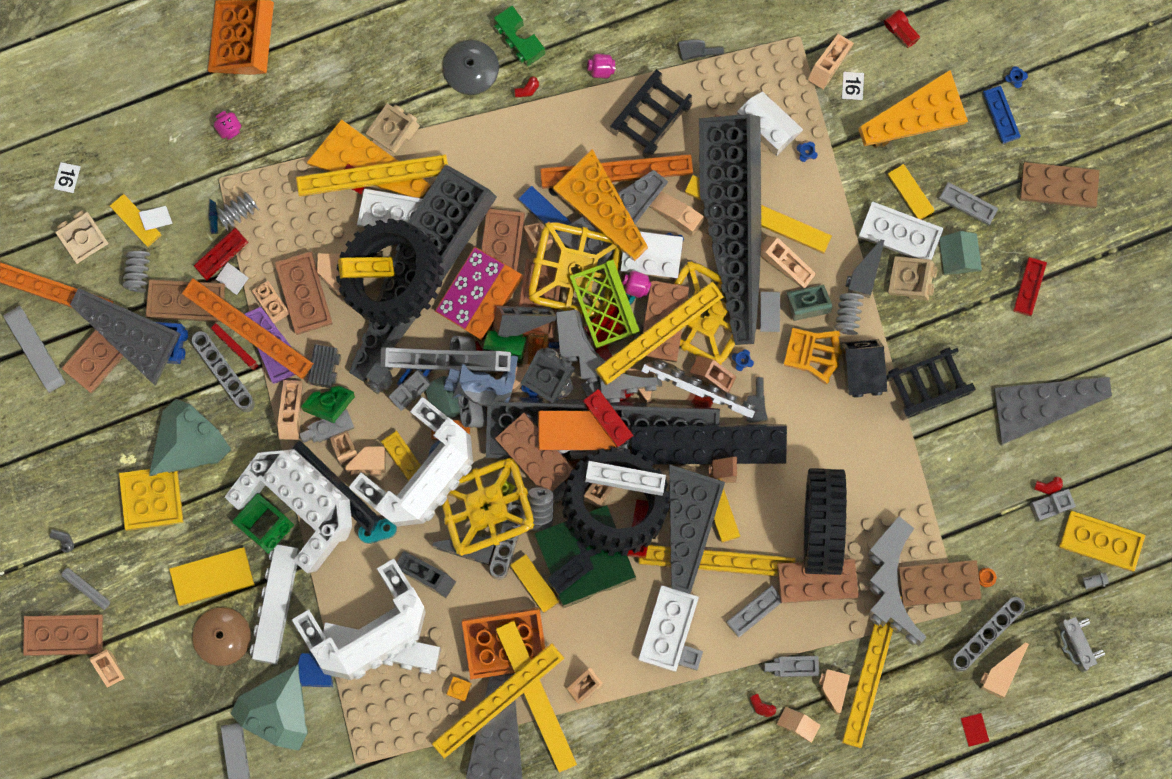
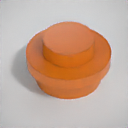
[978,568,997,588]

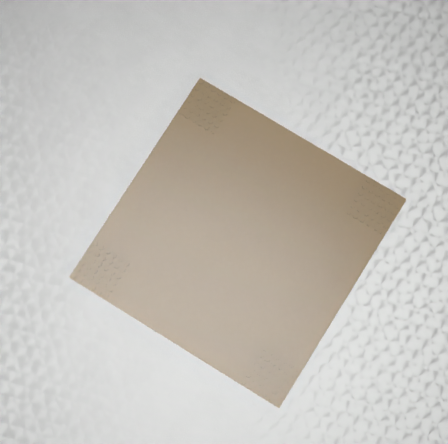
[219,36,961,765]

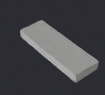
[939,182,999,226]
[726,585,781,638]

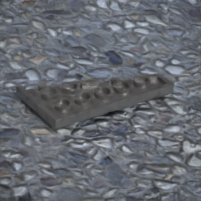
[557,170,668,266]
[70,288,181,386]
[641,359,758,418]
[994,377,1112,446]
[466,673,523,779]

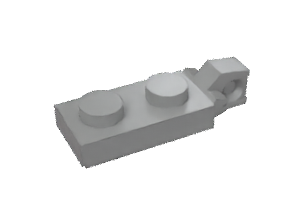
[300,409,354,443]
[764,656,819,677]

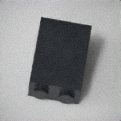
[841,339,888,398]

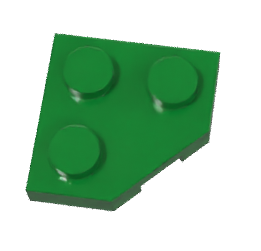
[301,386,355,423]

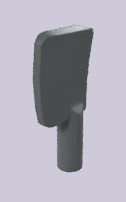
[679,40,724,61]
[746,377,768,423]

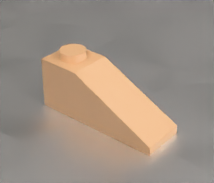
[808,34,854,89]
[649,191,704,237]
[761,236,816,288]
[277,380,303,440]
[980,643,1029,699]

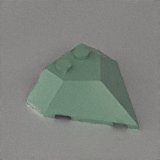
[149,399,231,476]
[231,664,308,751]

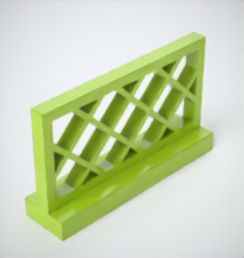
[570,260,640,348]

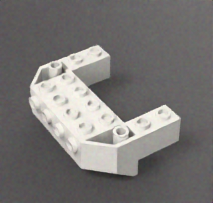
[349,397,473,527]
[225,449,352,573]
[292,559,426,680]

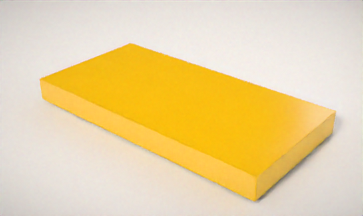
[1059,511,1145,572]
[169,547,255,606]

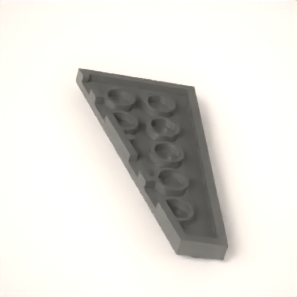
[669,464,725,594]

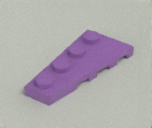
[245,307,295,384]

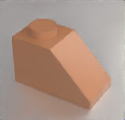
[690,356,736,393]
[708,457,737,483]

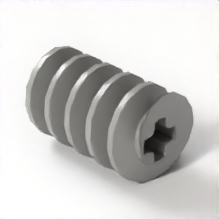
[217,192,259,231]
[123,251,150,293]
[835,293,864,335]
[529,487,554,532]

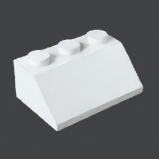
[737,91,803,156]
[621,231,683,278]

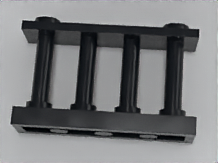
[610,69,693,158]
[886,347,976,421]

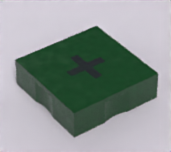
[535,505,636,609]

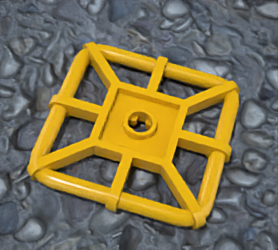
[528,222,622,318]
[673,261,735,365]
[442,458,534,556]

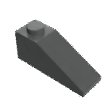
[845,239,885,298]
[493,306,557,337]
[432,534,495,566]
[397,551,456,598]

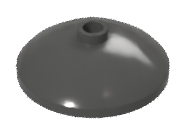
[443,40,499,95]

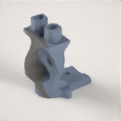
[444,356,518,406]

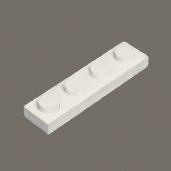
[585,461,666,496]

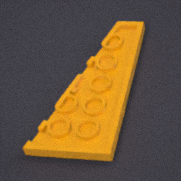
[858,70,968,146]
[307,119,431,199]
[553,149,648,261]

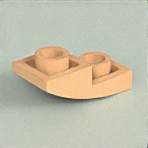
[252,281,290,324]

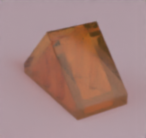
[528,332,549,365]

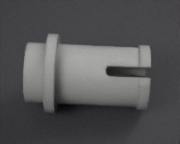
[1082,572,1109,590]

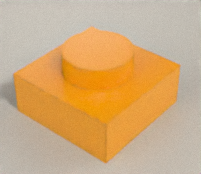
[446,676,472,702]

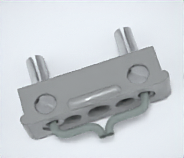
[1059,617,1105,673]

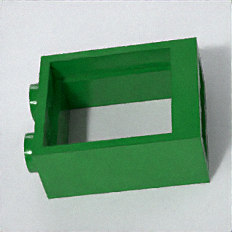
[232,493,294,554]

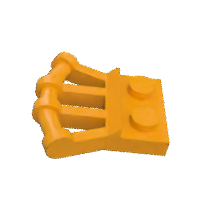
[783,328,842,384]

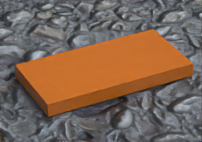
[538,411,616,450]

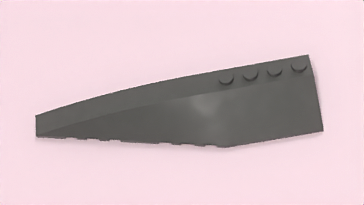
[699,114,761,345]
[349,164,497,383]
[486,397,720,459]

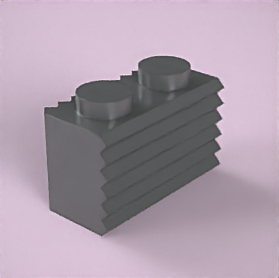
[307,345,341,388]

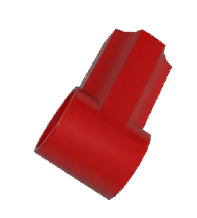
[884,9,920,48]

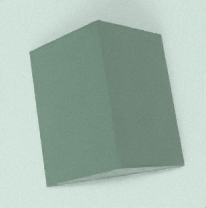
[939,231,982,275]
[787,284,832,321]
[426,376,460,418]

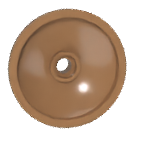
[192,608,251,666]

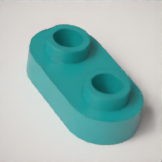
[358,519,397,544]

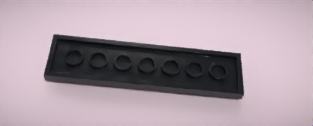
[632,424,787,464]

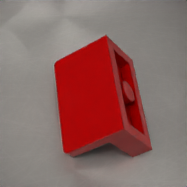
[584,304,626,350]

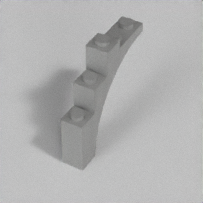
[556,310,662,403]
[380,347,511,372]
[867,516,926,647]

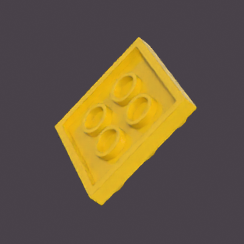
[119,469,184,531]

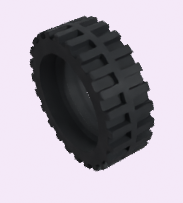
[336,219,444,326]
[562,447,670,556]
[804,468,847,575]

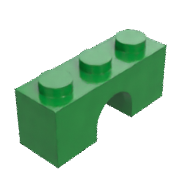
[494,6,545,67]

